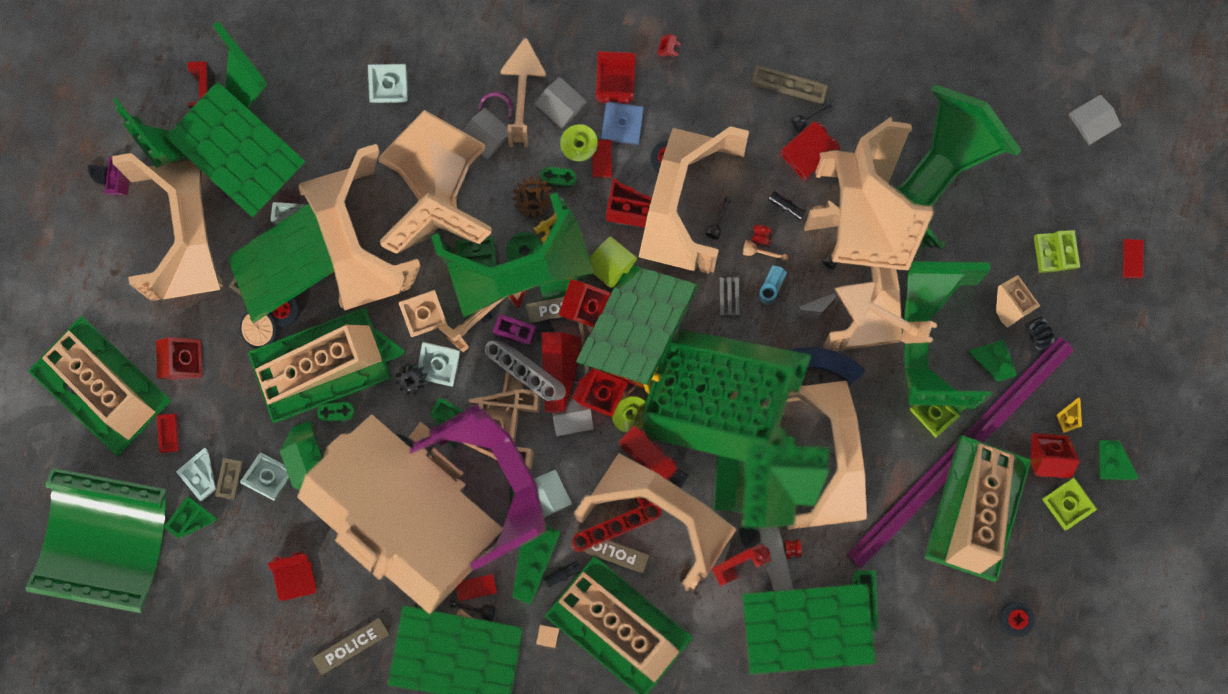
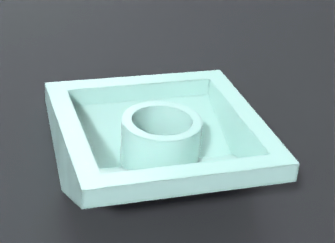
[368,64,408,102]
[418,342,460,387]
[240,452,290,500]
[534,470,572,519]

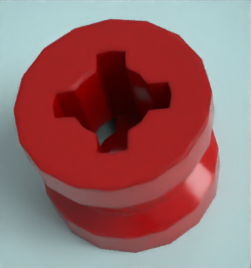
[751,225,772,245]
[784,539,802,559]

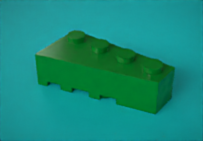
[512,525,561,605]

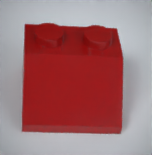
[558,279,611,328]
[156,337,203,380]
[572,368,628,417]
[1031,433,1080,478]

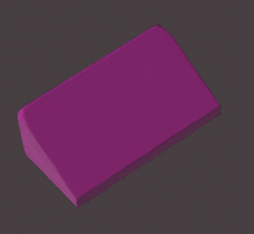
[104,157,130,196]

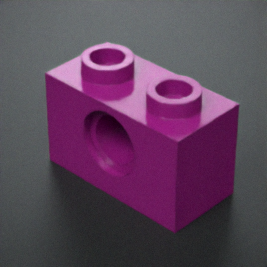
[493,314,537,348]

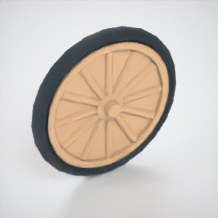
[239,312,277,348]

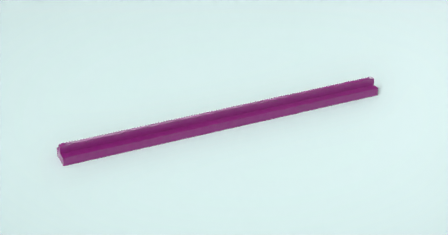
[847,337,1074,569]

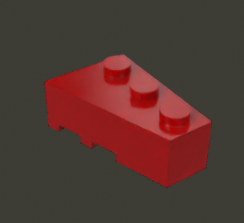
[606,178,652,228]
[618,425,678,480]

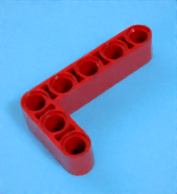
[571,497,661,552]

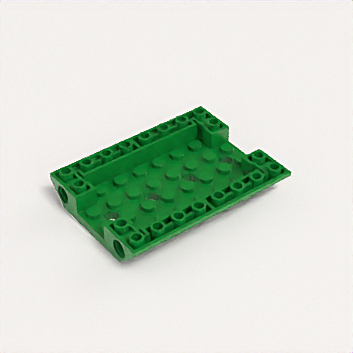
[642,329,811,462]

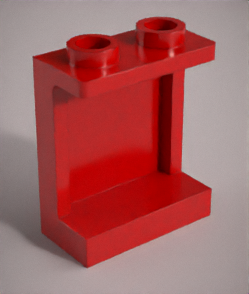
[595,51,635,104]
[188,61,214,110]
[780,121,840,182]
[712,544,772,586]

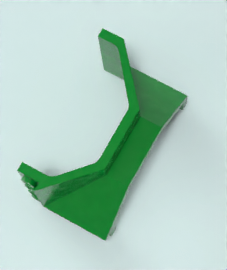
[113,21,268,168]
[894,84,1021,250]
[431,193,594,320]
[904,262,992,413]
[713,436,830,528]

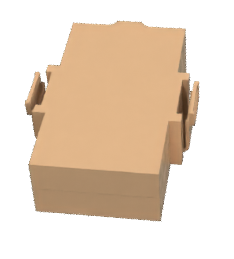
[297,414,503,614]

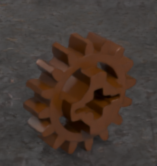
[512,176,553,218]

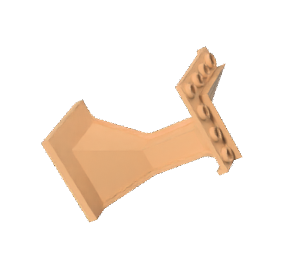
[379,110,491,254]
[815,117,933,270]
[639,126,749,274]
[299,144,420,310]
[112,153,223,301]
[804,200,902,351]
[787,381,867,530]
[574,453,737,592]

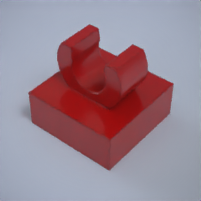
[657,34,681,57]

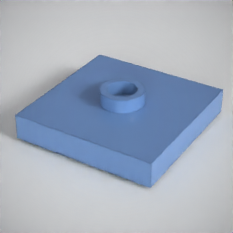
[601,102,644,145]

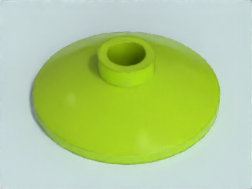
[560,124,598,161]
[612,396,646,432]

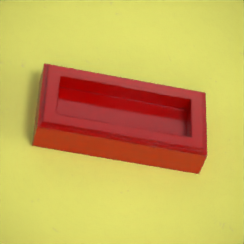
[593,140,612,178]
[1122,239,1144,279]
[157,413,180,454]
[456,574,497,602]

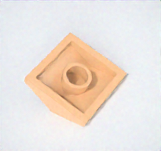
[398,289,447,337]

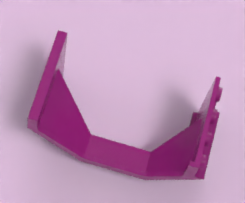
[409,404,546,570]

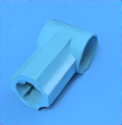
[758,265,787,305]

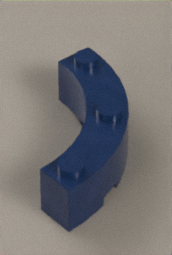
[789,347,866,387]

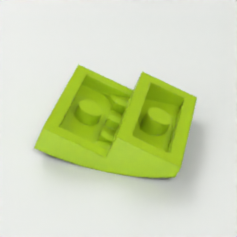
[1034,230,1080,273]
[590,236,638,288]

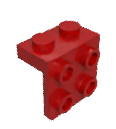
[268,551,317,601]

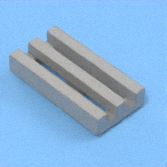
[720,277,739,316]

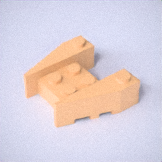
[463,389,541,470]

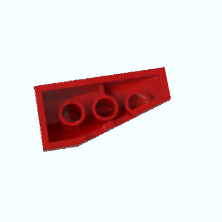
[542,332,581,413]

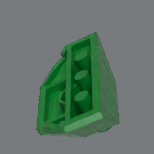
[279,421,324,490]

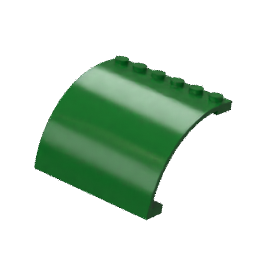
[26,468,166,613]

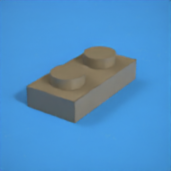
[215,458,243,500]

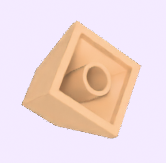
[996,275,1040,328]

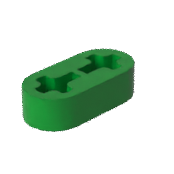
[541,167,577,188]
[317,402,355,422]

